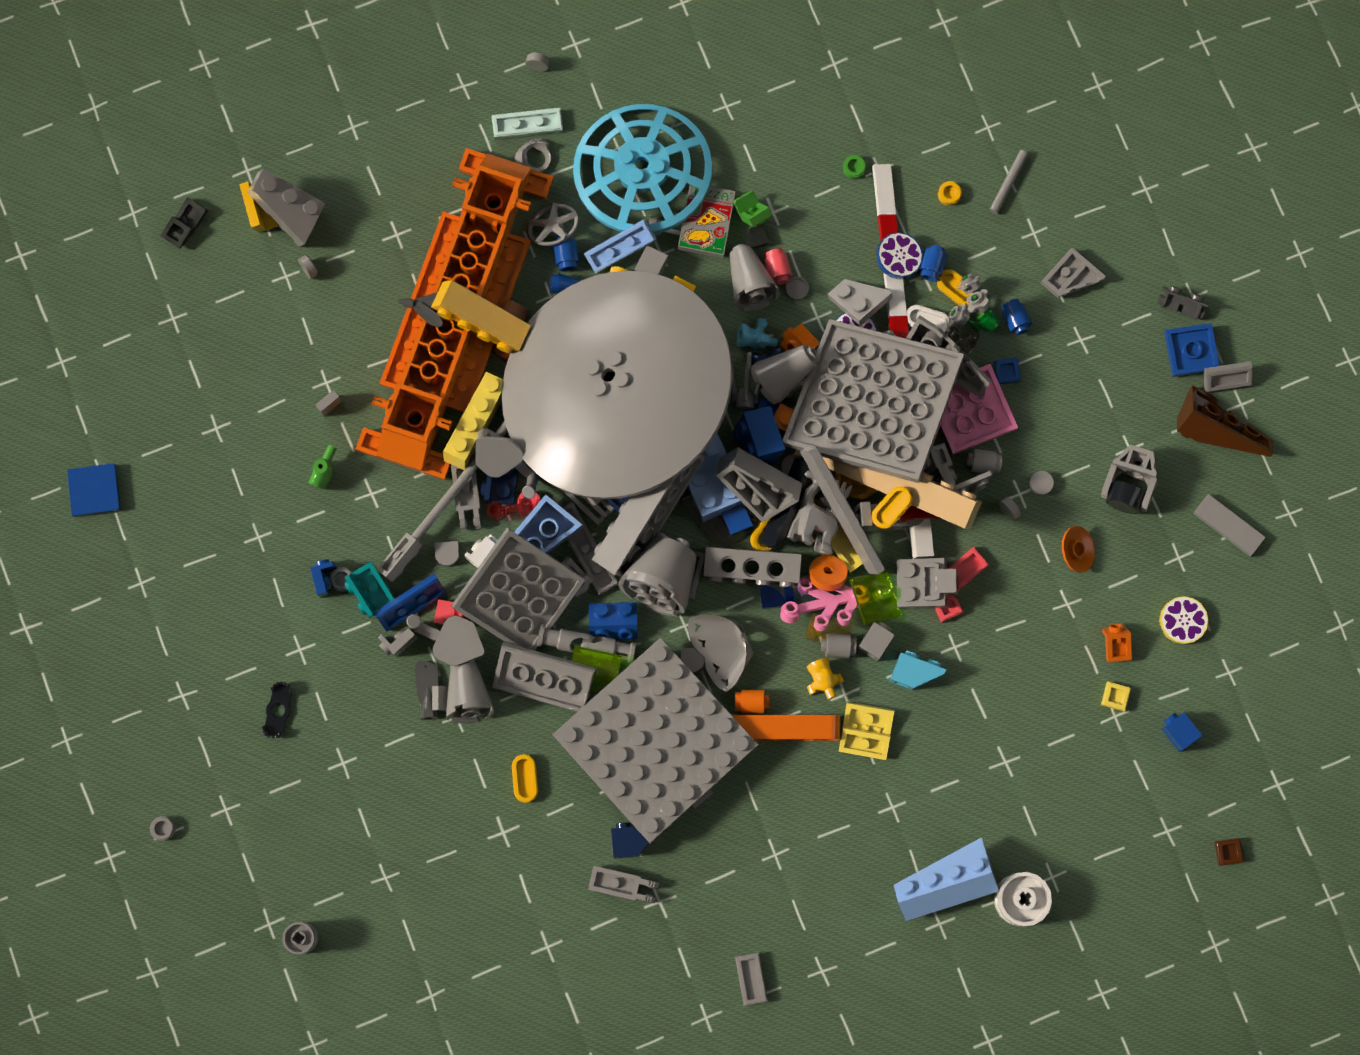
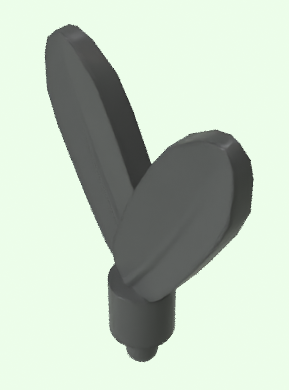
[398,293,443,327]

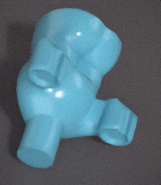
[737,318,778,349]

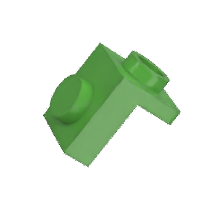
[733,190,772,227]

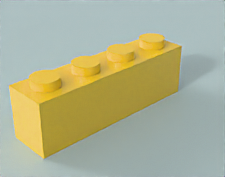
[431,280,531,353]

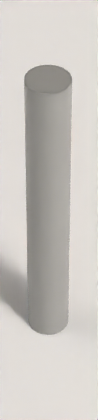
[989,150,1028,214]

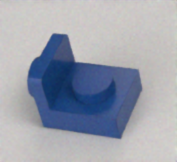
[310,559,337,598]

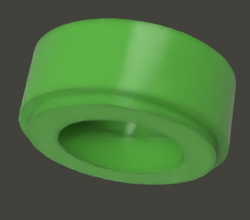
[843,155,866,180]

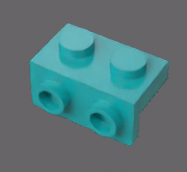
[345,561,395,618]

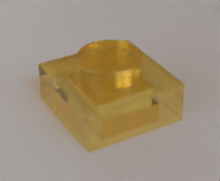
[804,613,824,641]

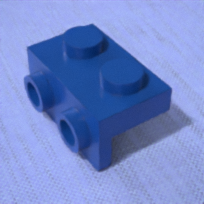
[589,602,638,640]

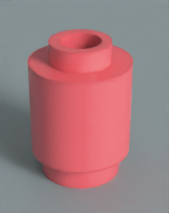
[764,248,792,285]

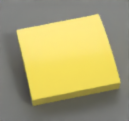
[839,701,895,760]

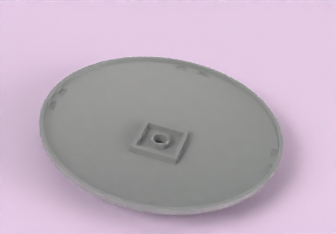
[502,271,733,499]

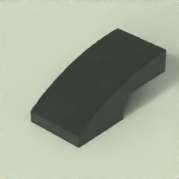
[160,197,209,249]

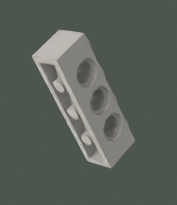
[704,546,801,587]

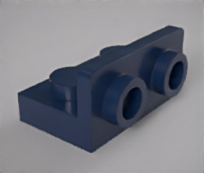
[481,468,518,506]

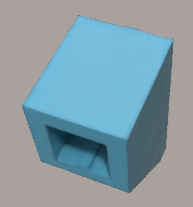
[889,651,946,690]

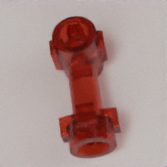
[487,498,533,521]

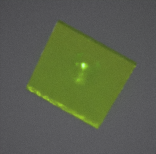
[849,571,902,625]
[572,646,622,692]

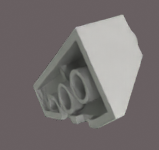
[906,315,991,398]

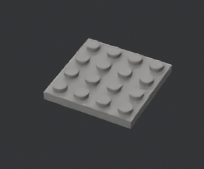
[451,527,585,651]

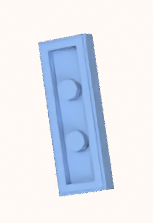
[584,219,656,274]

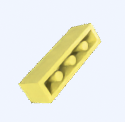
[443,372,503,470]

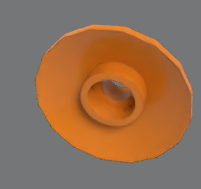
[1062,526,1095,573]

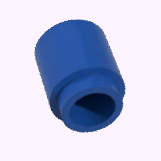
[554,236,579,272]
[919,245,948,282]
[1002,299,1032,335]

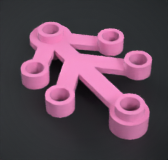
[780,573,870,631]

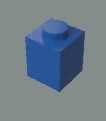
[1161,712,1202,752]

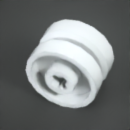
[994,872,1052,926]

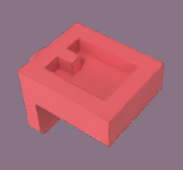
[434,600,469,625]

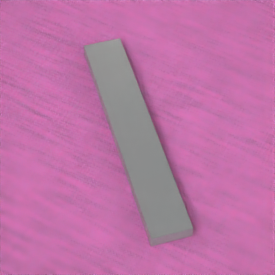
[800,447,885,574]

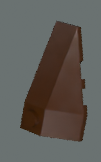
[1177,385,1274,457]

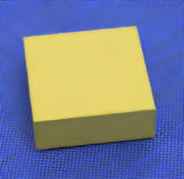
[1101,682,1131,712]

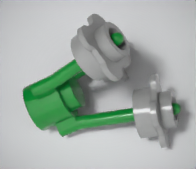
[949,274,1000,333]

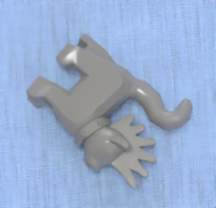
[786,470,852,555]

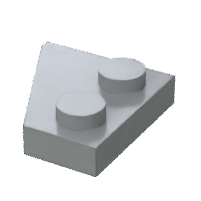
[1040,248,1106,298]
[828,279,893,326]

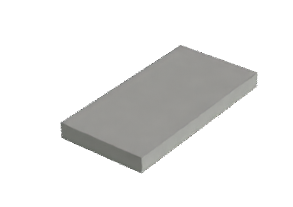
[492,642,596,712]

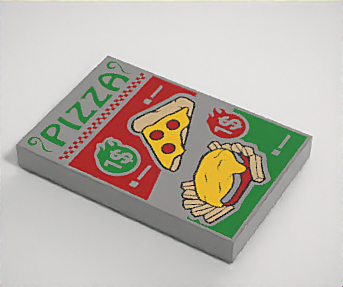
[677,185,735,258]

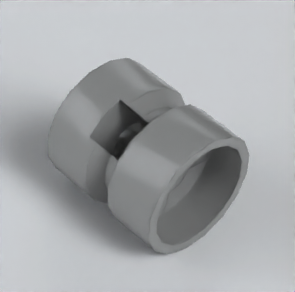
[282,922,319,954]

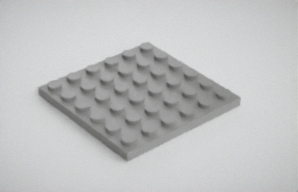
[782,319,964,483]
[552,638,758,843]

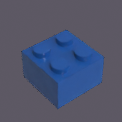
[733,406,785,466]

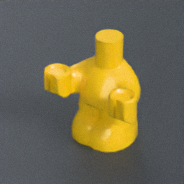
[807,658,844,700]

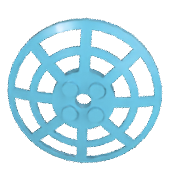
[573,104,712,234]

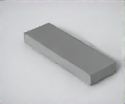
[1193,494,1265,557]

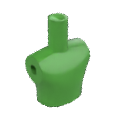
[308,445,337,490]

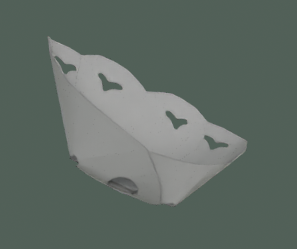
[688,615,753,692]

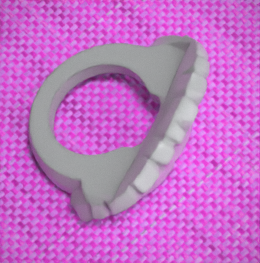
[514,138,551,172]

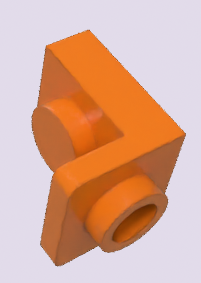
[1102,623,1132,662]

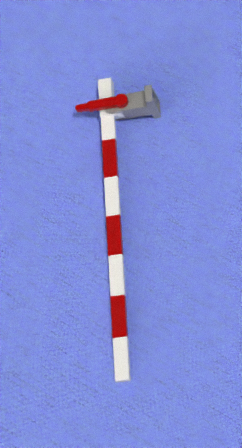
[852,164,942,559]

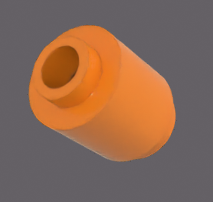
[735,690,770,714]

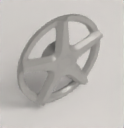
[528,202,578,246]

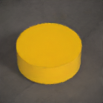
[938,181,962,206]

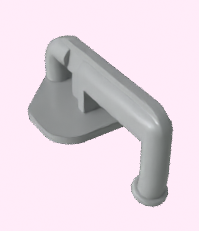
[476,428,539,499]
[407,614,485,666]

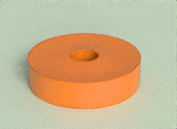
[809,555,848,591]

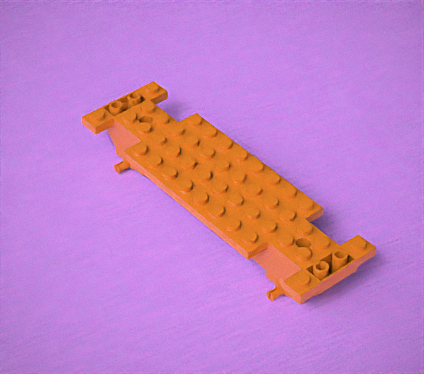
[355,148,554,481]

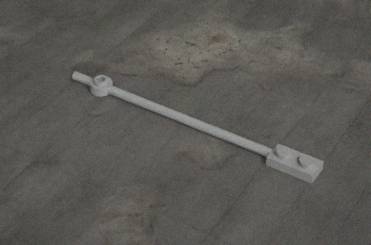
[377,421,508,582]

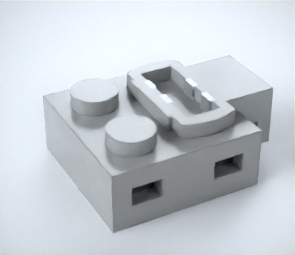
[897,558,959,609]

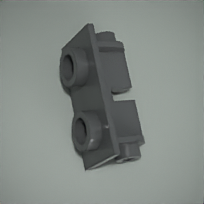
[1157,285,1208,319]

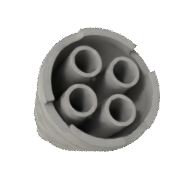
[618,533,697,616]

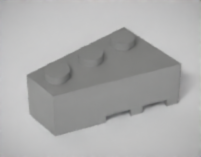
[247,169,326,247]
[716,447,802,522]

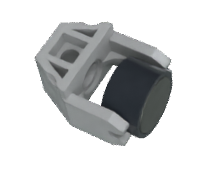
[1101,444,1157,514]

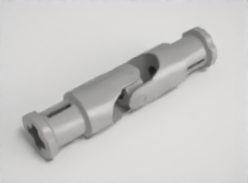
[537,624,636,664]

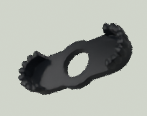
[262,681,292,739]

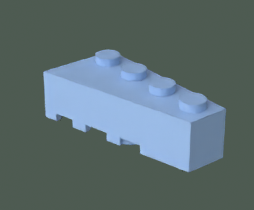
[515,495,583,554]
[894,837,999,921]

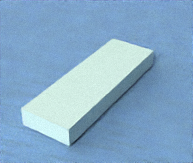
[492,108,563,140]

